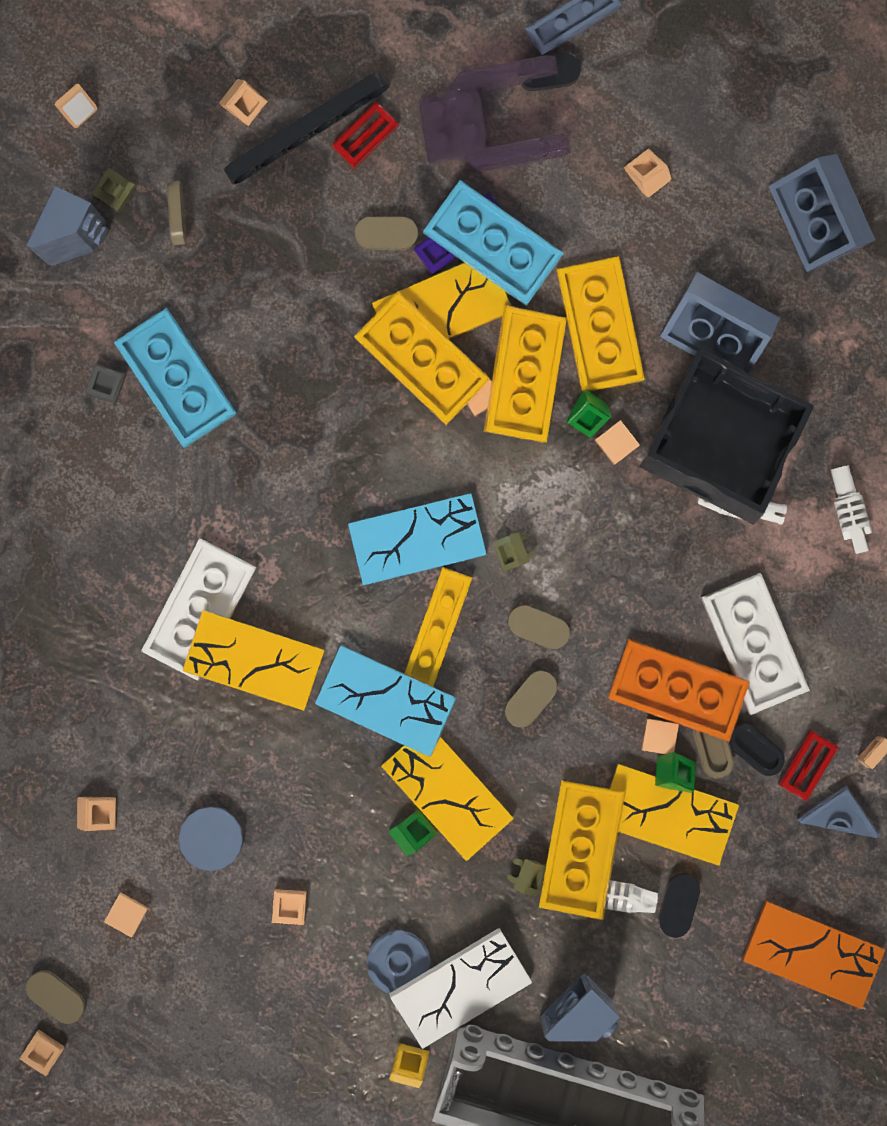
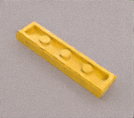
[404,567,472,687]

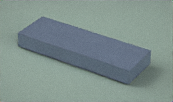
[525,0,622,56]

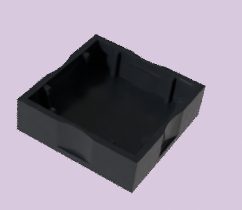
[639,348,815,525]

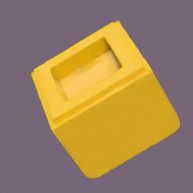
[389,1043,430,1088]

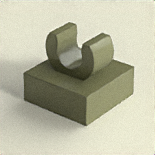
[91,168,137,214]
[493,532,535,572]
[507,859,546,896]

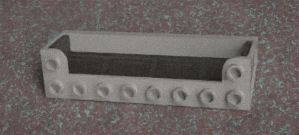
[432,1024,704,1126]

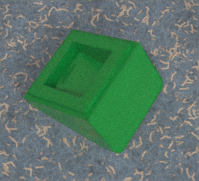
[567,389,612,438]
[655,752,696,793]
[389,808,438,856]

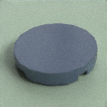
[179,806,243,871]
[367,929,430,993]

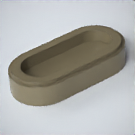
[167,181,186,245]
[355,217,418,250]
[508,606,570,649]
[505,671,557,727]
[692,729,734,779]
[26,970,86,1024]

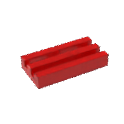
[332,101,399,170]
[778,730,839,802]

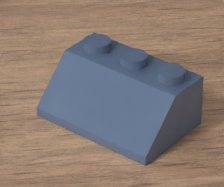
[769,154,875,272]
[27,186,108,266]
[660,272,780,374]
[540,972,620,1041]

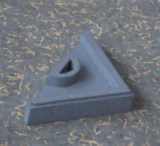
[797,786,880,838]

